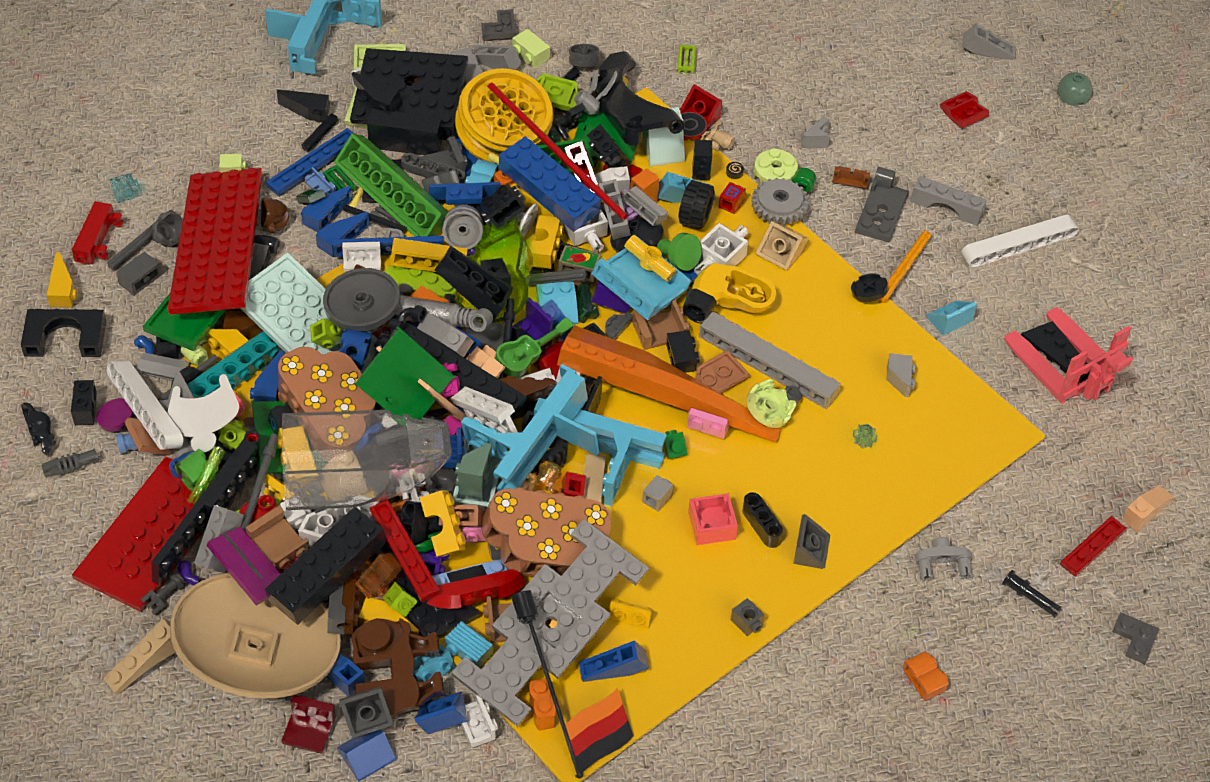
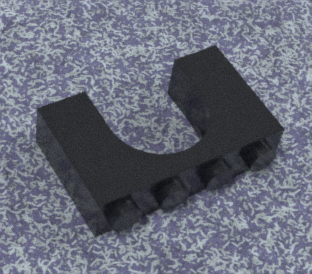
[21,309,106,357]

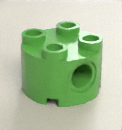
[174,449,219,497]

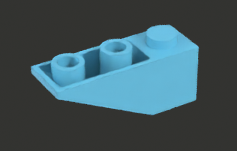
[658,172,715,203]

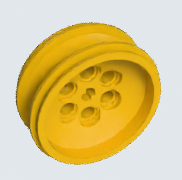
[455,68,553,163]

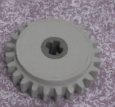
[751,178,809,226]

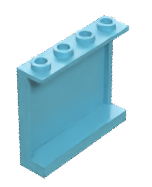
[592,237,692,320]

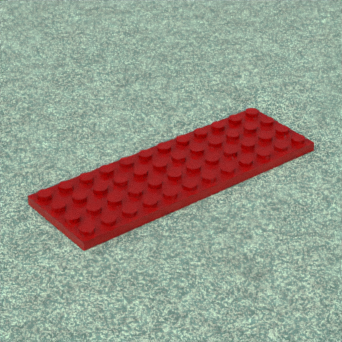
[168,168,263,315]

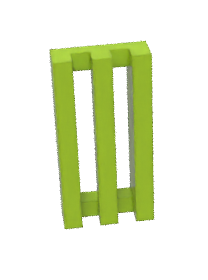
[677,45,696,74]

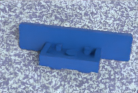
[428,182,501,205]

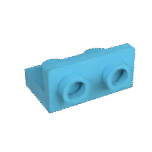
[414,644,455,682]

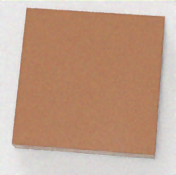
[125,418,173,456]

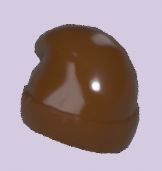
[261,198,290,233]

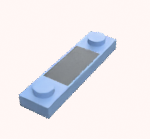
[432,559,507,585]

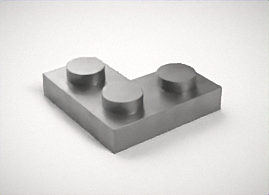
[481,10,516,40]
[1112,612,1159,664]

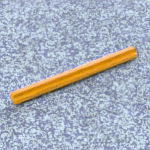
[878,230,931,302]

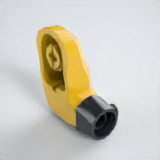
[683,263,776,322]

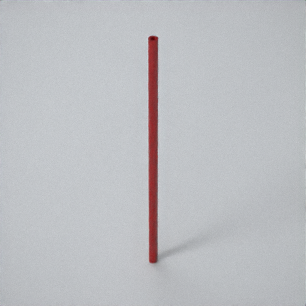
[487,82,628,220]

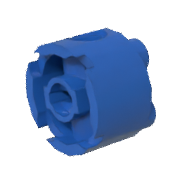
[338,329,372,370]

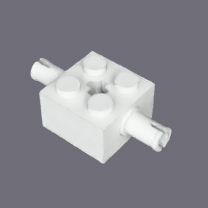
[561,208,608,253]
[694,223,748,275]

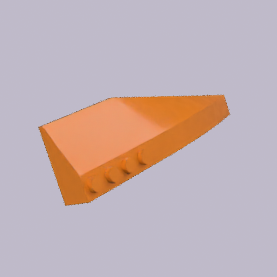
[557,326,781,442]

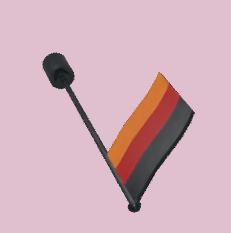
[511,590,633,779]

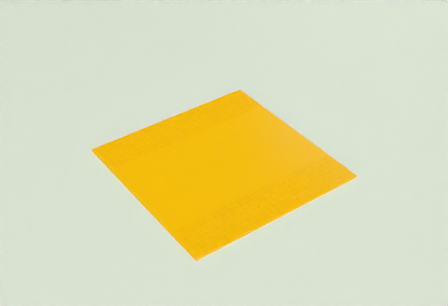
[184,88,1045,782]

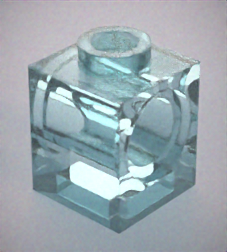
[110,172,140,203]

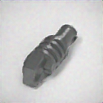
[41,449,99,477]

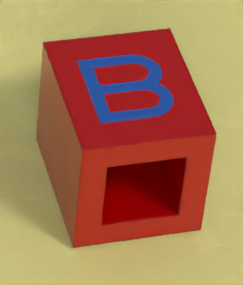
[719,182,746,214]

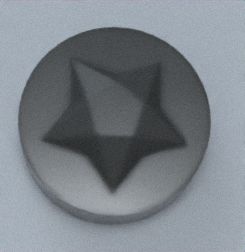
[785,386,802,404]

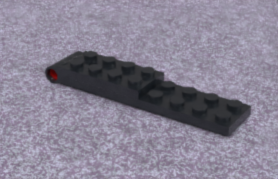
[151,430,260,585]

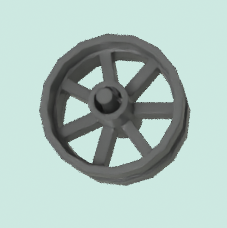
[569,44,599,67]

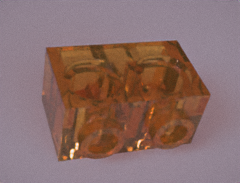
[354,553,402,599]

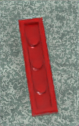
[1060,516,1127,577]

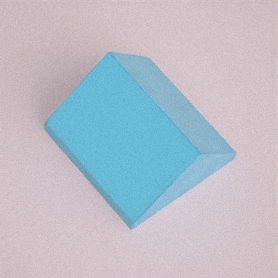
[926,300,977,336]

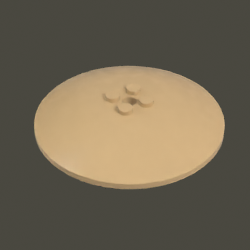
[170,573,341,698]

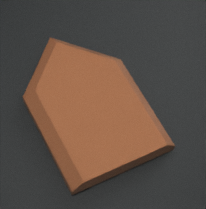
[695,350,750,393]

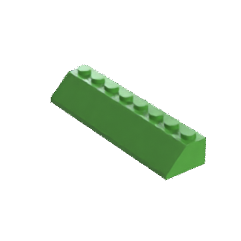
[334,133,448,236]

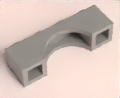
[910,176,987,226]

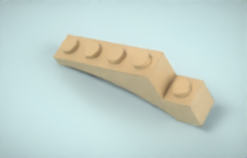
[103,619,176,695]

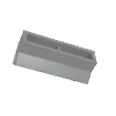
[621,186,668,226]
[136,352,190,381]

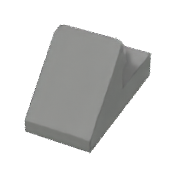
[801,116,830,148]

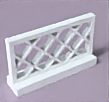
[451,386,518,433]

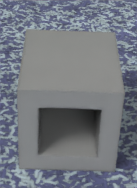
[642,475,673,512]

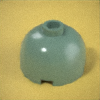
[1057,72,1092,106]

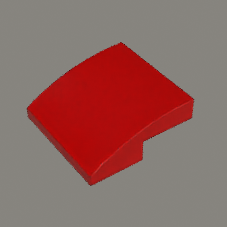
[940,91,989,129]

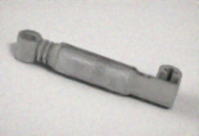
[369,296,493,333]

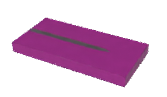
[206,527,280,605]

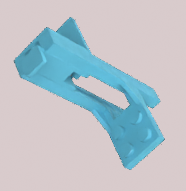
[265,0,382,74]
[461,364,599,491]

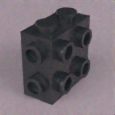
[587,124,631,168]
[479,183,527,230]

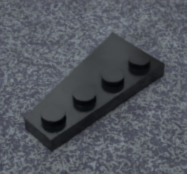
[1021,321,1090,383]

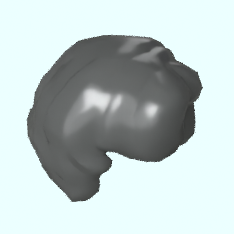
[152,212,183,246]
[423,464,457,496]

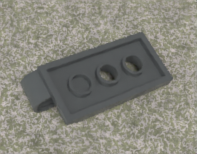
[855,166,909,243]

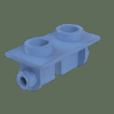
[305,167,337,195]

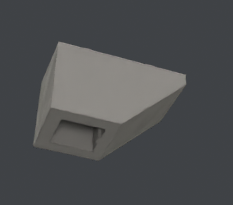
[886,353,915,397]

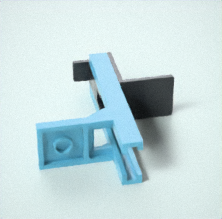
[522,376,667,507]

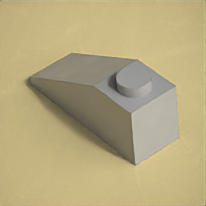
[962,23,1016,60]
[472,45,521,70]
[417,312,474,357]

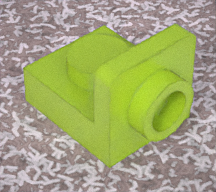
[383,582,417,617]

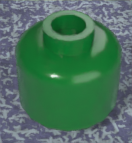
[792,168,816,193]

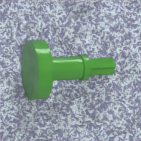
[657,233,702,271]

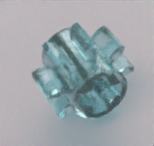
[853,424,877,448]

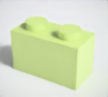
[512,29,550,68]

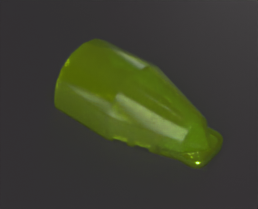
[455,216,533,322]

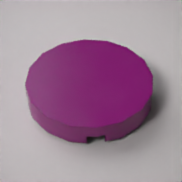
[96,398,135,432]

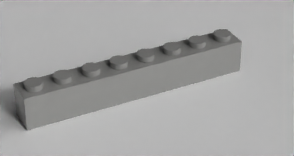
[699,312,841,409]

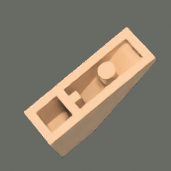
[1122,485,1175,532]

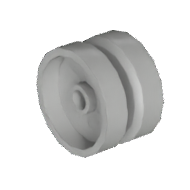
[442,205,484,250]

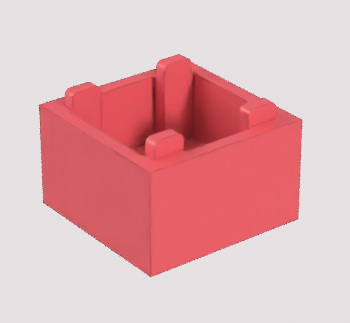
[688,493,738,545]

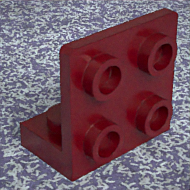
[281,695,336,754]

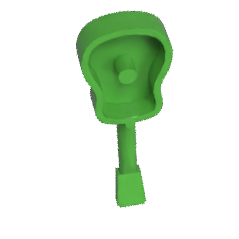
[494,317,573,378]

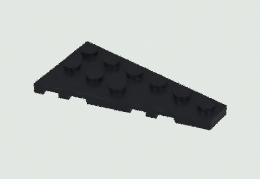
[368,545,481,639]

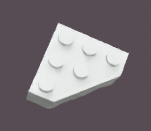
[298,495,379,547]

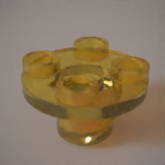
[527,461,563,494]

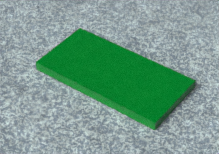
[143,270,253,351]

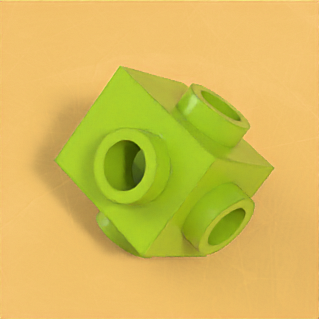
[310,318,341,349]
[218,419,250,450]

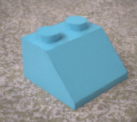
[536,281,578,324]

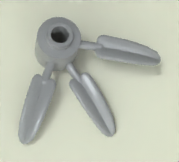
[574,70,617,115]

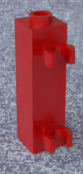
[72,201,124,265]

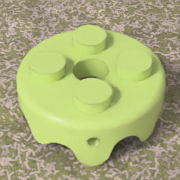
[753,149,798,185]
[746,379,796,428]

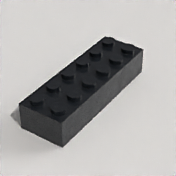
[265,506,387,625]

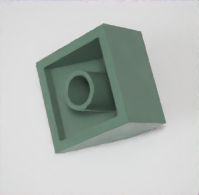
[455,443,492,499]

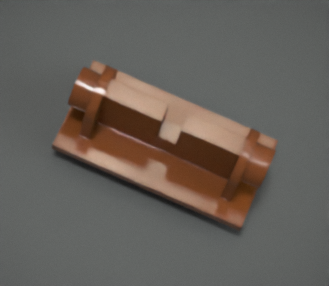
[832,166,870,189]

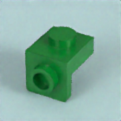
[664,430,688,459]

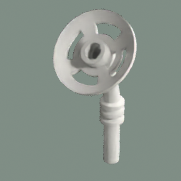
[515,204,538,238]

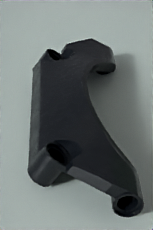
[590,51,684,145]

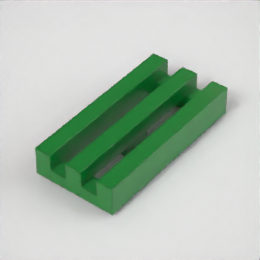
[322,165,357,192]

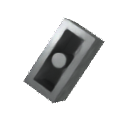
[116,251,162,296]

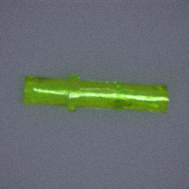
[187,446,226,504]

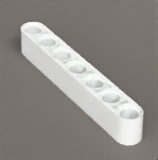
[961,215,1079,268]
[107,360,183,450]

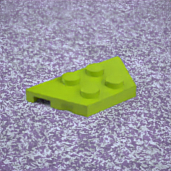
[536,73,578,111]

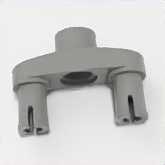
[915,537,973,581]

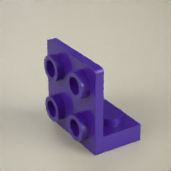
[512,298,553,350]

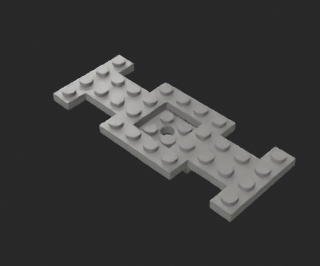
[451,519,649,727]

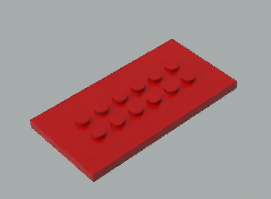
[72,456,207,612]

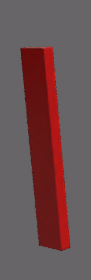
[369,499,440,602]

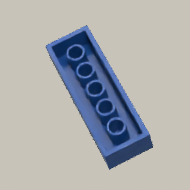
[499,136,601,232]

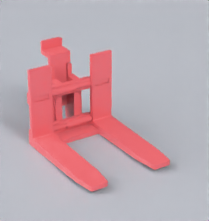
[1004,307,1133,404]

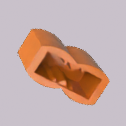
[902,651,949,701]
[529,679,556,731]

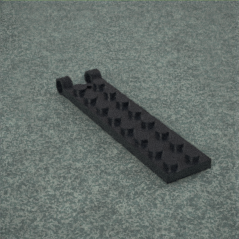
[373,314,527,420]

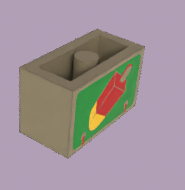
[558,245,601,282]

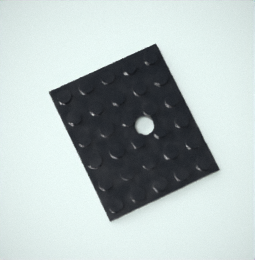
[350,48,468,131]

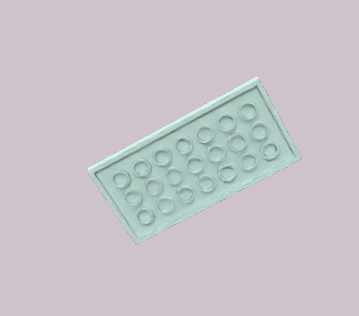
[241,253,379,374]

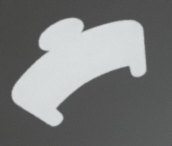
[167,374,239,453]

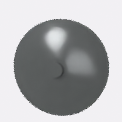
[323,268,401,331]

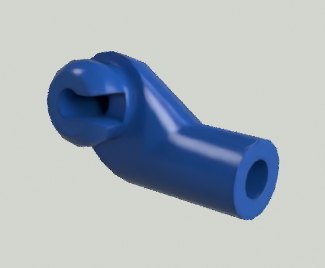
[134,335,155,355]

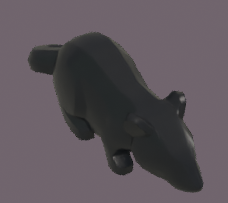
[21,402,56,455]

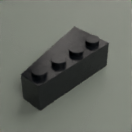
[435,246,513,322]

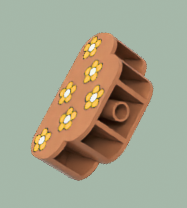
[278,347,376,462]
[482,488,611,576]

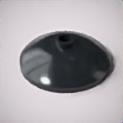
[610,217,664,253]

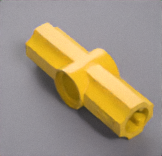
[624,235,677,282]

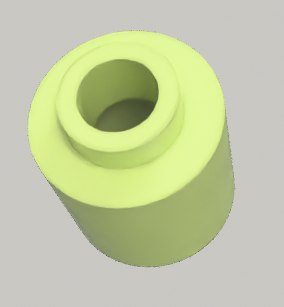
[181,344,208,366]

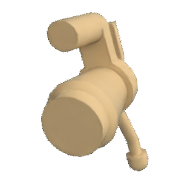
[701,121,735,151]

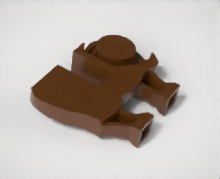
[352,618,445,719]

